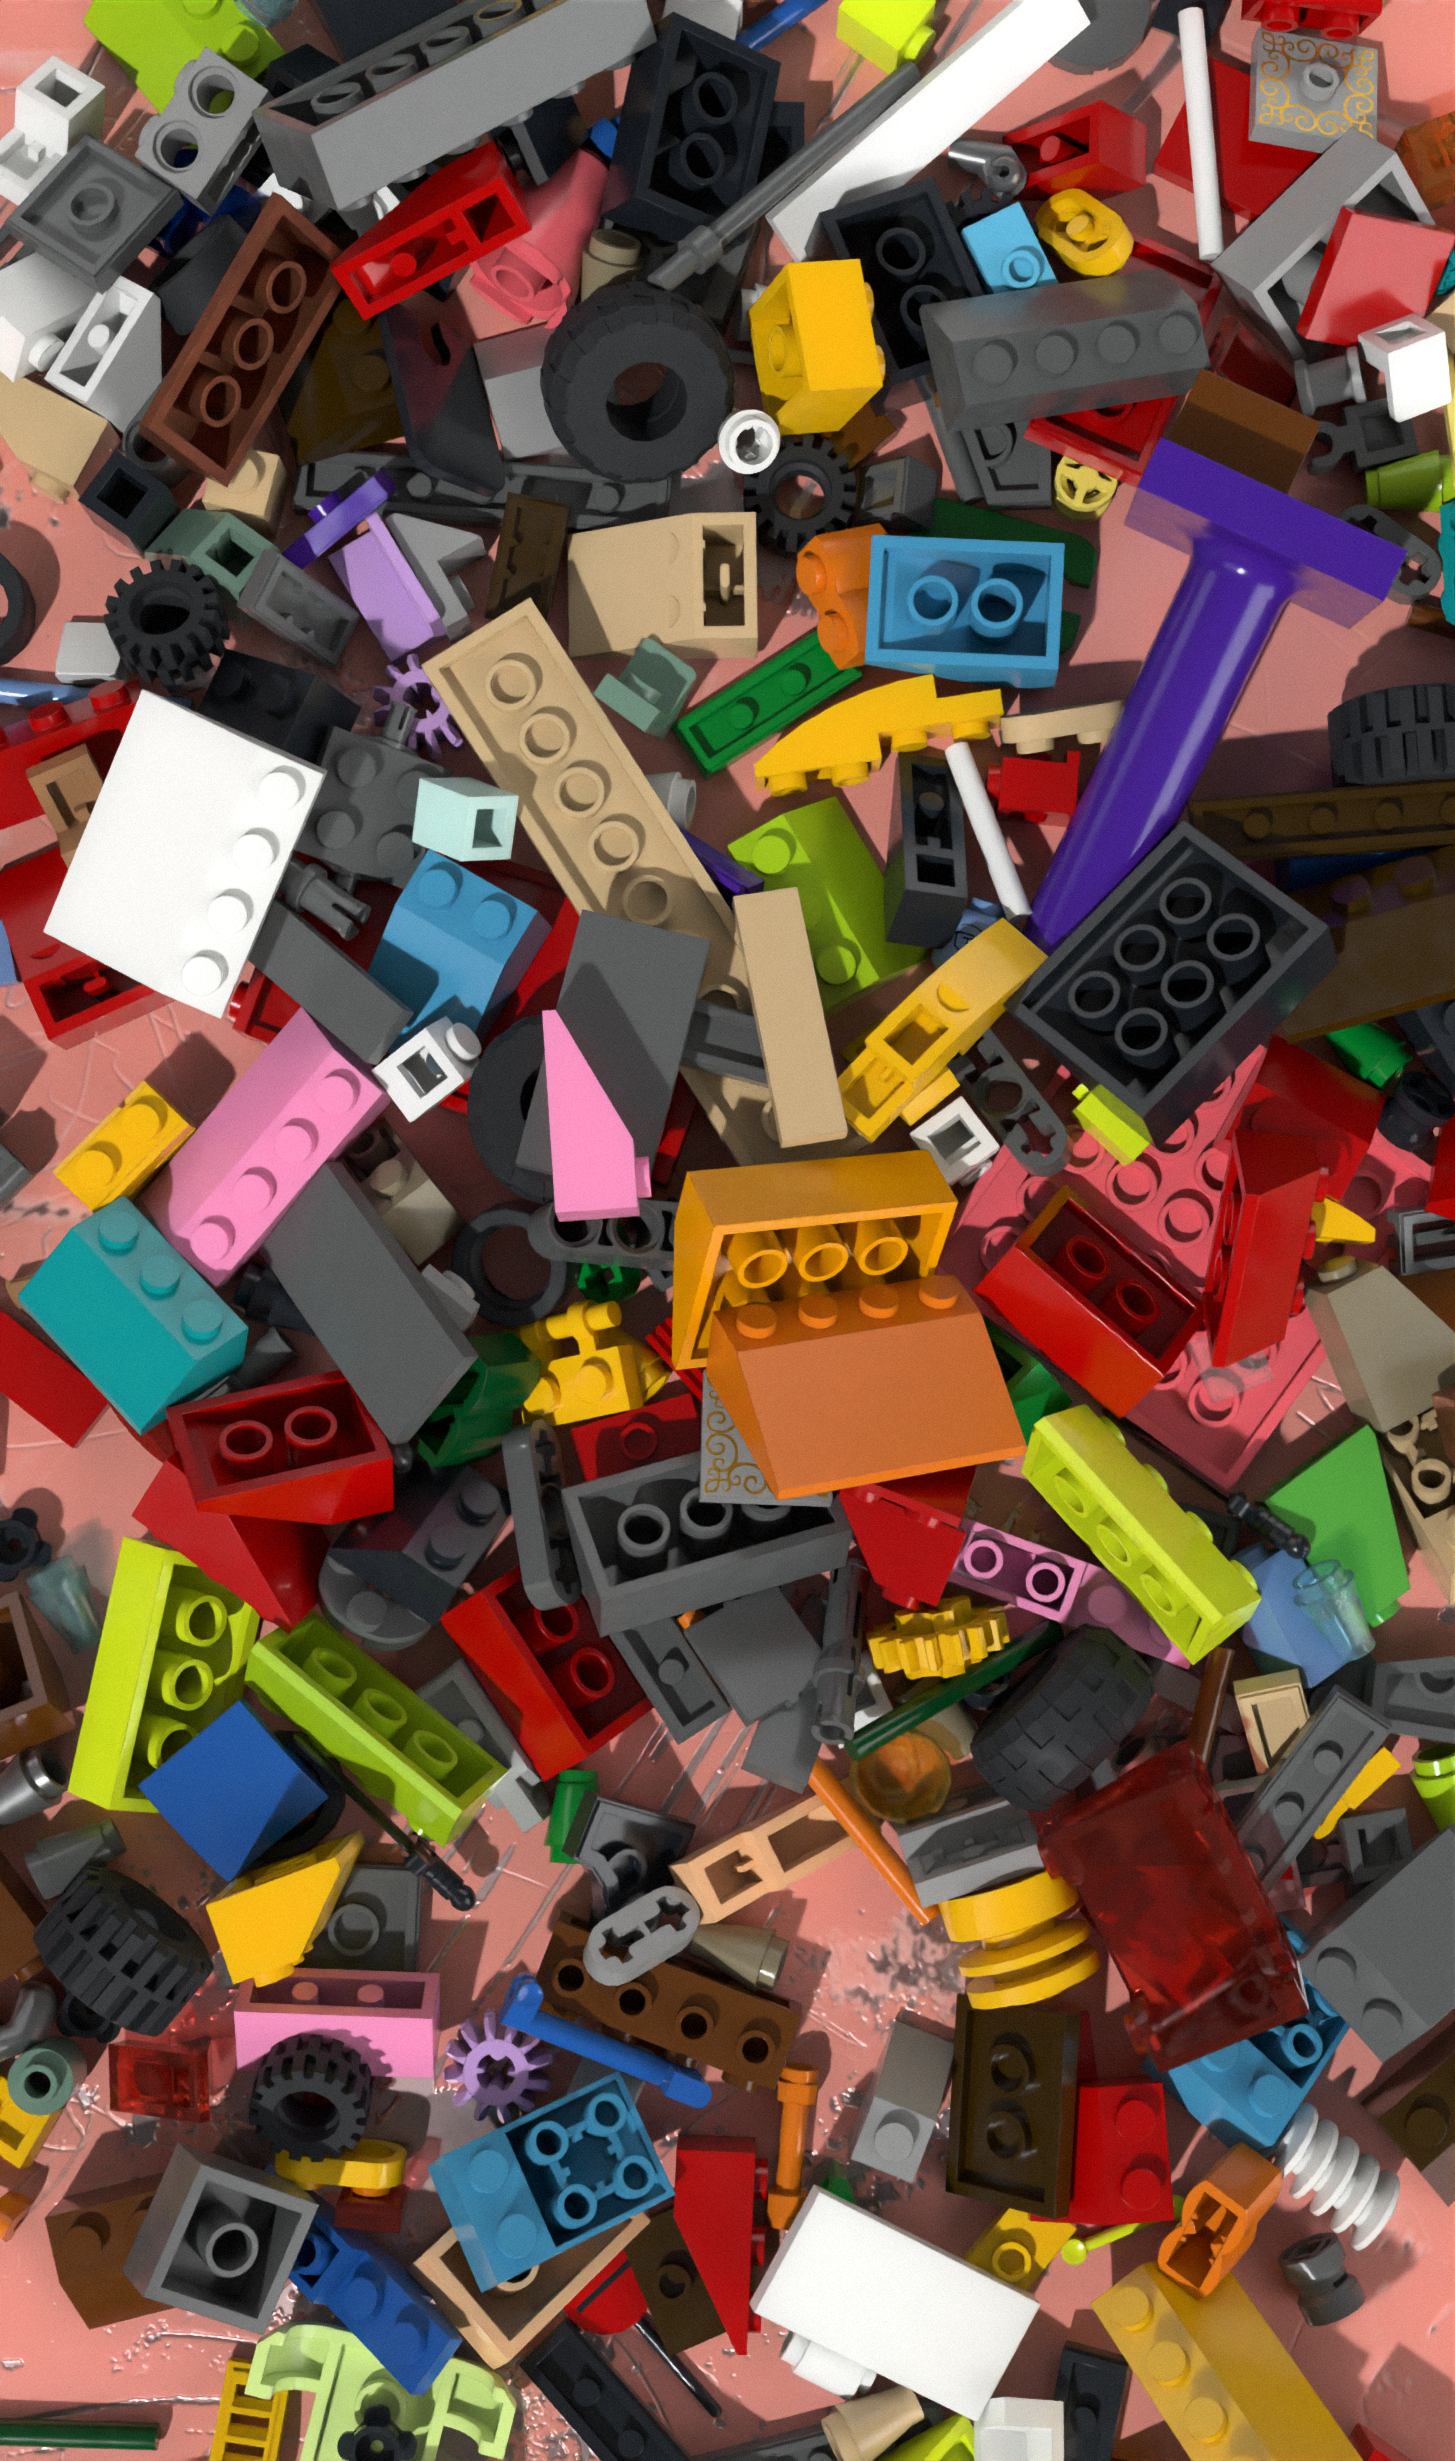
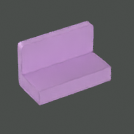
[327,511,447,667]

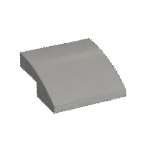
[890,1781,1048,1908]

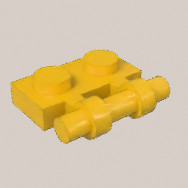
[503,1299,644,1427]

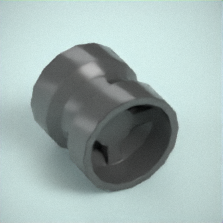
[1277,2232,1366,2326]

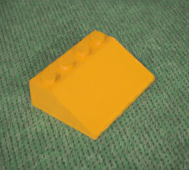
[672,1149,958,1370]

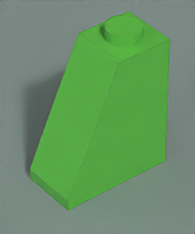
[1253,1424,1410,1629]

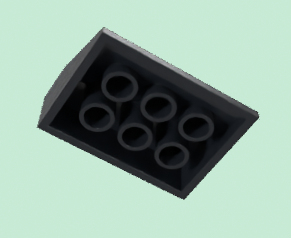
[1003,820,1339,1150]

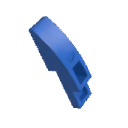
[265,2163,463,2395]

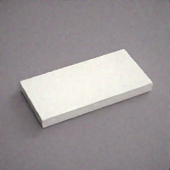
[749,2184,1041,2422]

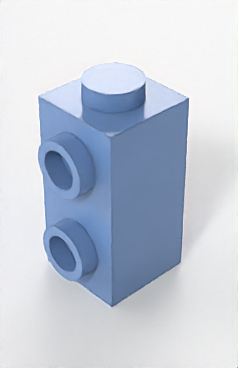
[1229,1542,1356,1689]

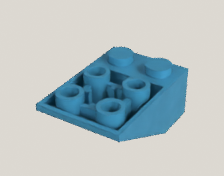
[1140,1912,1350,2151]
[427,2071,676,2293]

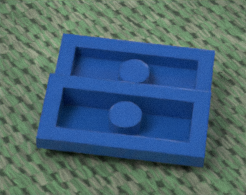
[138,1698,331,1883]

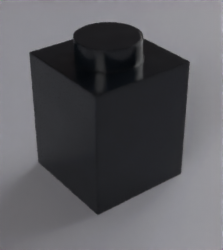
[78,450,181,559]

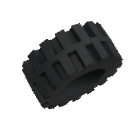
[248,2035,373,2162]

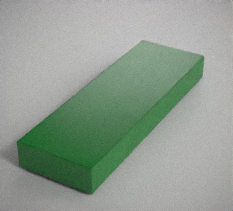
[671,631,863,781]

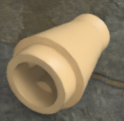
[821,2385,924,2461]

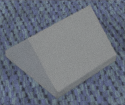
[473,325,620,462]

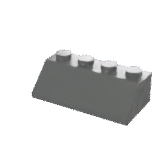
[919,268,1211,433]
[561,1450,852,1637]

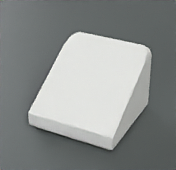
[55,622,127,687]

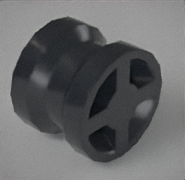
[1377,1071,1455,1153]

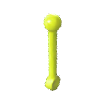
[1061,2195,1185,2265]

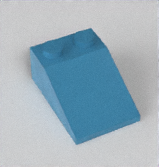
[865,535,1065,690]
[367,849,552,1054]

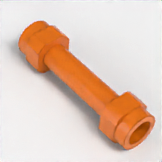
[765,2062,819,2230]

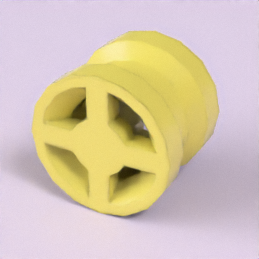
[1051,456,1118,524]

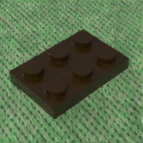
[945,1992,1081,2220]

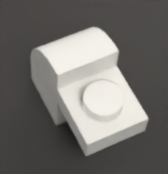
[0,55,106,206]

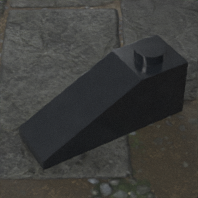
[884,752,968,950]

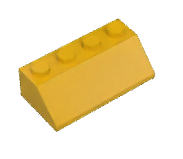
[1090,2260,1363,2461]

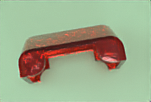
[1037,1738,1310,2074]

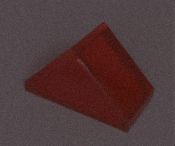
[1189,316,1298,408]

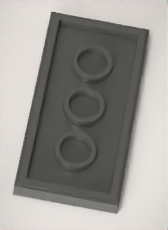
[515,909,711,1199]
[258,1162,479,1445]

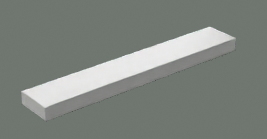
[764,0,1091,263]

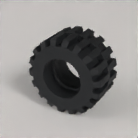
[1327,683,1455,788]
[33,1865,214,2037]

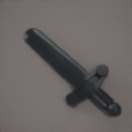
[1101,1408,1311,1559]
[292,1731,476,1911]

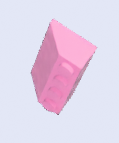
[140,1006,392,1287]

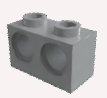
[134,47,274,217]

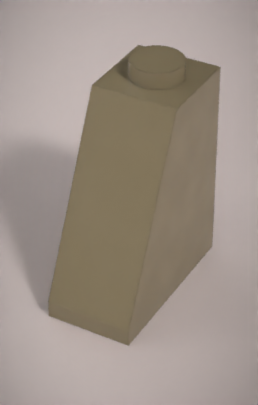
[1303,1255,1455,1433]

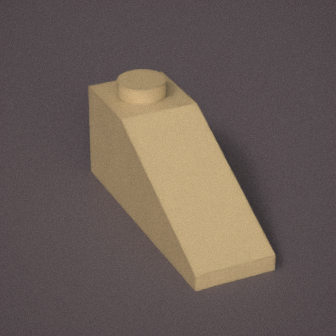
[0,371,122,504]

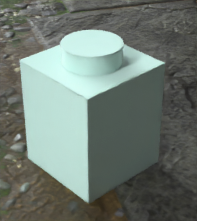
[412,777,519,861]

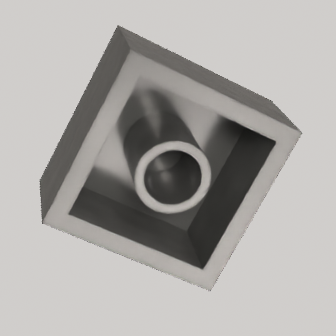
[122,2141,319,2335]

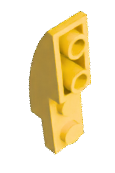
[754,674,1004,797]
[837,917,1049,1144]

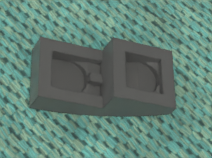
[1296,1807,1413,1888]

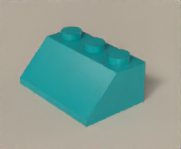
[18,1195,249,1436]

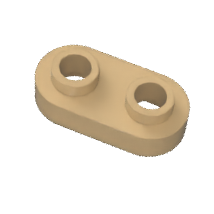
[1000,698,1125,754]

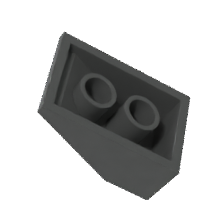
[1292,1823,1455,2063]

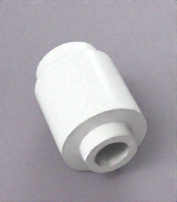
[779,2329,877,2401]

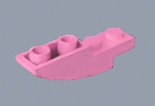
[948,1517,1191,1669]

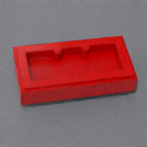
[568,1392,701,1483]

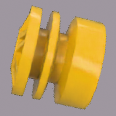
[938,1853,1101,2010]

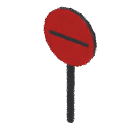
[564,2248,722,2418]

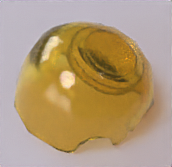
[848,1727,953,1824]

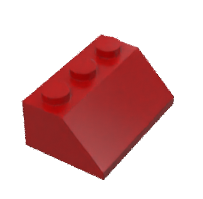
[1201,1129,1329,1368]
[972,1184,1204,1419]
[440,1565,654,1782]

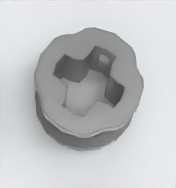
[1294,345,1367,416]

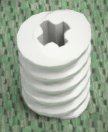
[1256,2102,1401,2251]

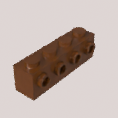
[536,1910,802,2093]

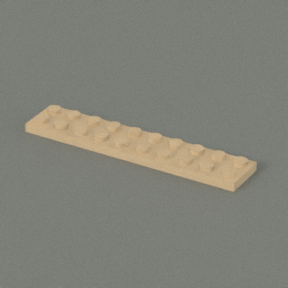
[421,598,877,1167]

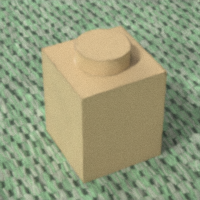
[202,449,290,539]

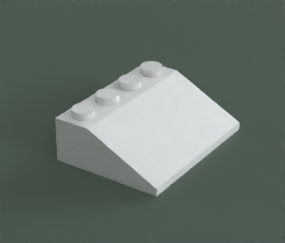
[43,689,328,1019]

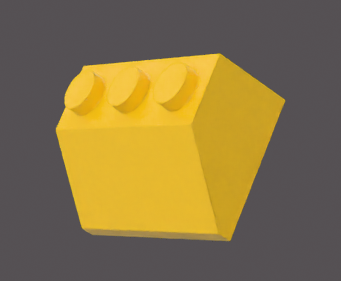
[206,1830,365,1987]

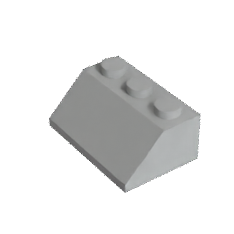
[1211,127,1437,366]

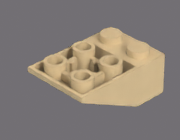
[568,512,758,661]
[1356,1406,1455,1605]

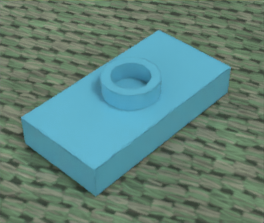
[959,202,1059,295]

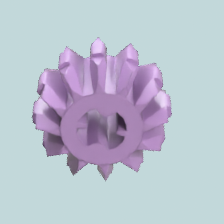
[371,653,465,762]
[443,2008,554,2124]

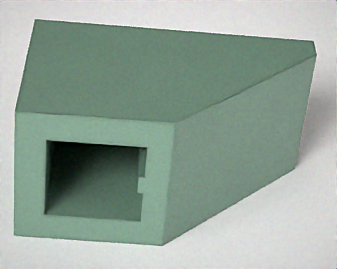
[144,508,280,630]

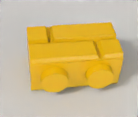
[52,1080,198,1213]

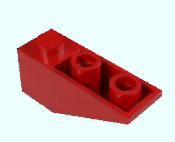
[674,2134,768,2355]

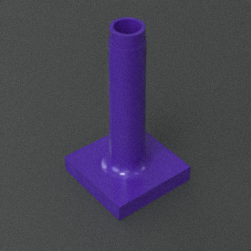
[1021,437,1408,957]

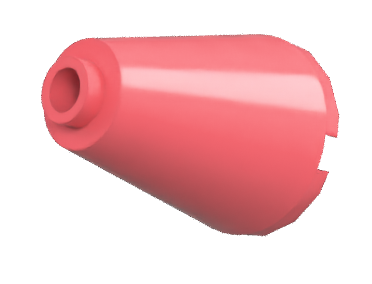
[469,148,609,329]

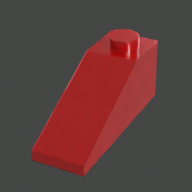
[330,140,532,321]

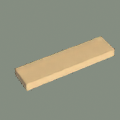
[732,887,848,1148]

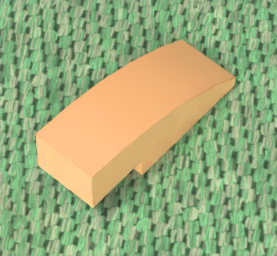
[668,1773,883,1925]

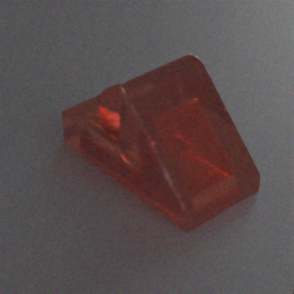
[108,2036,214,2123]

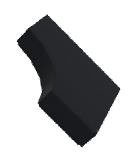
[561,1789,697,1943]

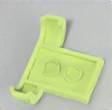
[244,2321,517,2461]

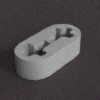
[583,1886,700,1986]

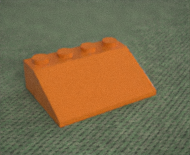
[706,1273,1027,1501]

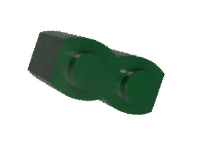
[409,1332,541,1468]

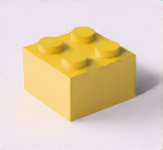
[746,259,885,436]

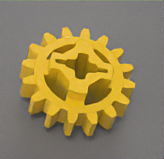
[866,1595,1010,1680]

